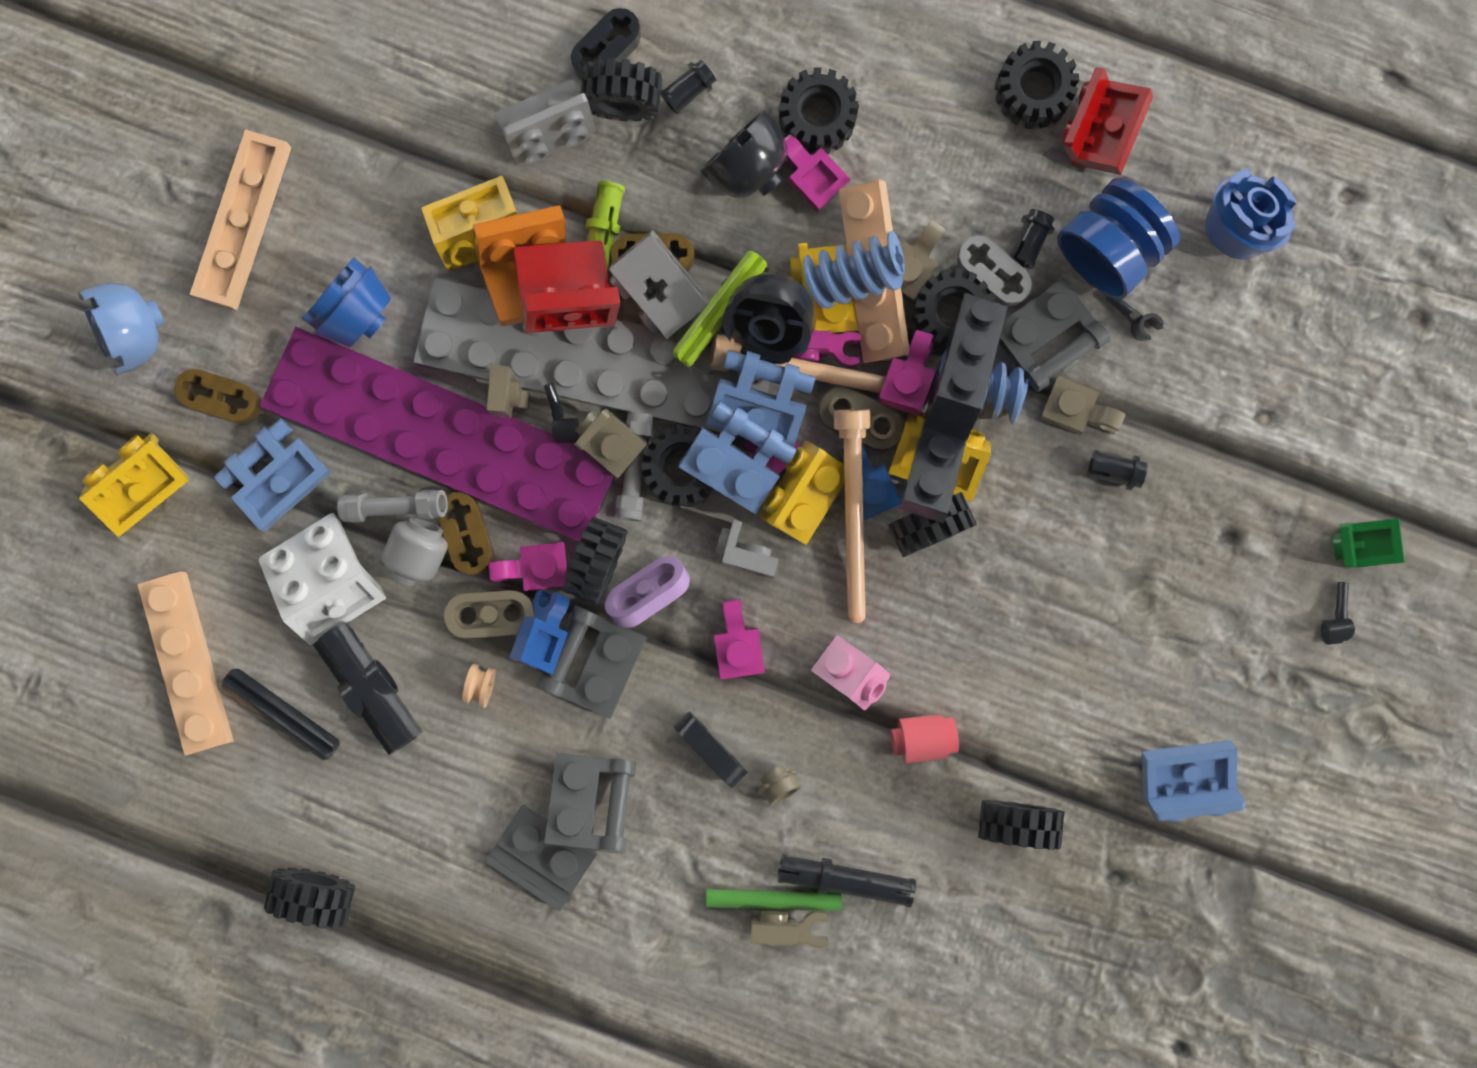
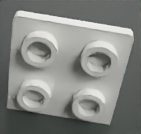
[259,513,386,646]

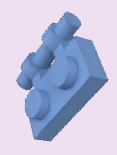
[706,350,815,447]
[679,401,797,514]
[214,417,332,532]

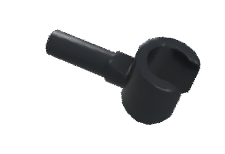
[1106,296,1164,341]
[543,382,579,443]
[1321,582,1355,645]

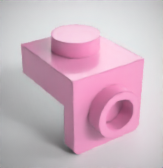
[811,635,890,710]

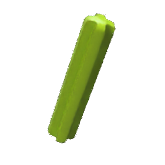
[672,250,767,367]

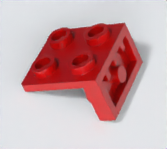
[514,240,620,334]

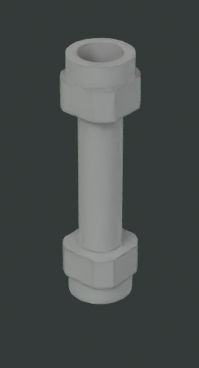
[615,412,654,521]
[338,490,448,522]

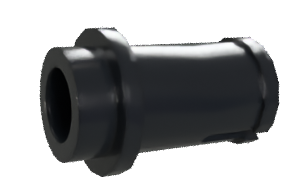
[661,59,717,115]
[1009,209,1055,269]
[1087,450,1148,490]

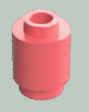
[890,714,959,764]

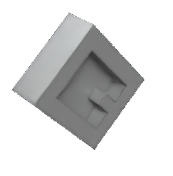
[716,519,779,580]

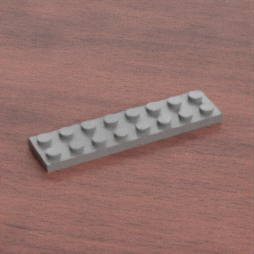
[413,278,770,440]

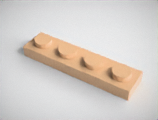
[190,129,292,311]
[839,179,910,364]
[137,571,234,756]

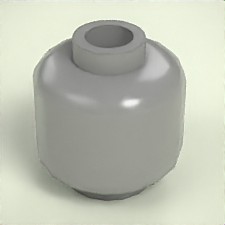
[381,516,448,586]

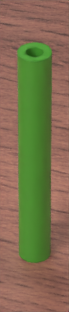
[706,889,842,911]

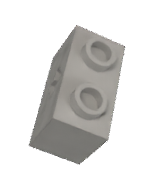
[609,230,709,339]

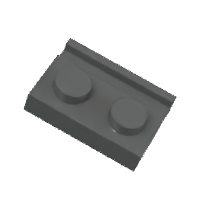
[485,804,597,912]

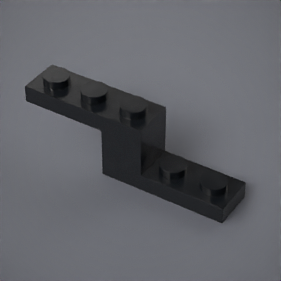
[899,293,1008,523]

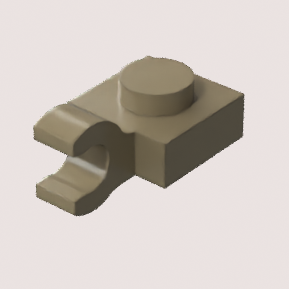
[900,220,946,303]
[487,365,530,419]
[1039,376,1126,435]
[750,910,829,948]

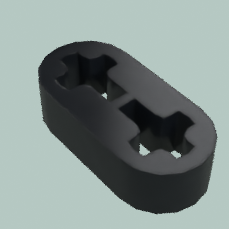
[571,8,641,81]
[673,711,748,788]

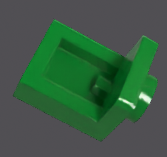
[1332,518,1406,569]

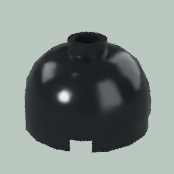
[700,110,787,198]
[722,272,816,364]

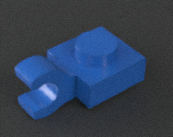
[841,445,901,521]
[509,590,569,675]

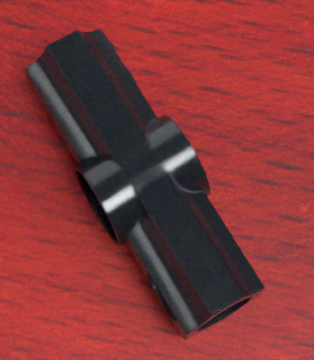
[312,622,423,755]

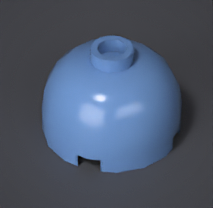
[78,283,164,376]

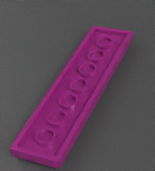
[260,326,615,542]

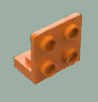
[473,205,565,327]

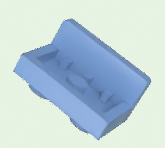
[1142,740,1245,822]

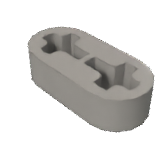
[956,235,1032,308]

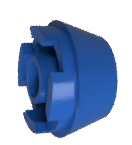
[1205,169,1297,260]
[302,257,391,347]

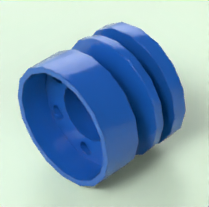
[1057,178,1180,299]

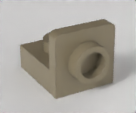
[574,409,648,478]

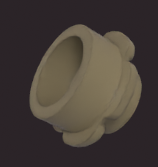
[758,766,801,806]

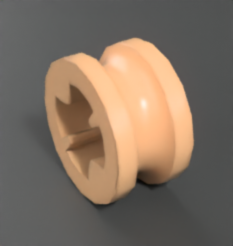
[462,664,496,708]

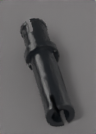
[777,854,916,908]

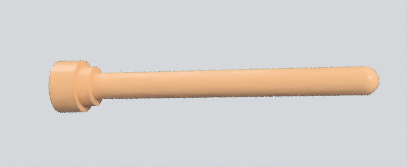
[709,334,886,393]
[834,409,870,623]

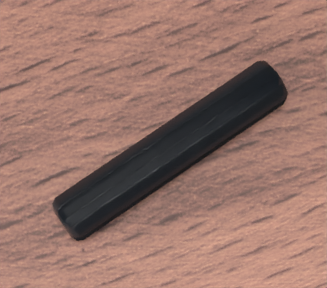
[220,669,340,760]

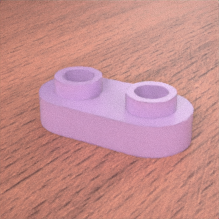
[605,556,690,628]

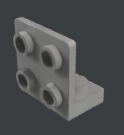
[494,79,596,165]

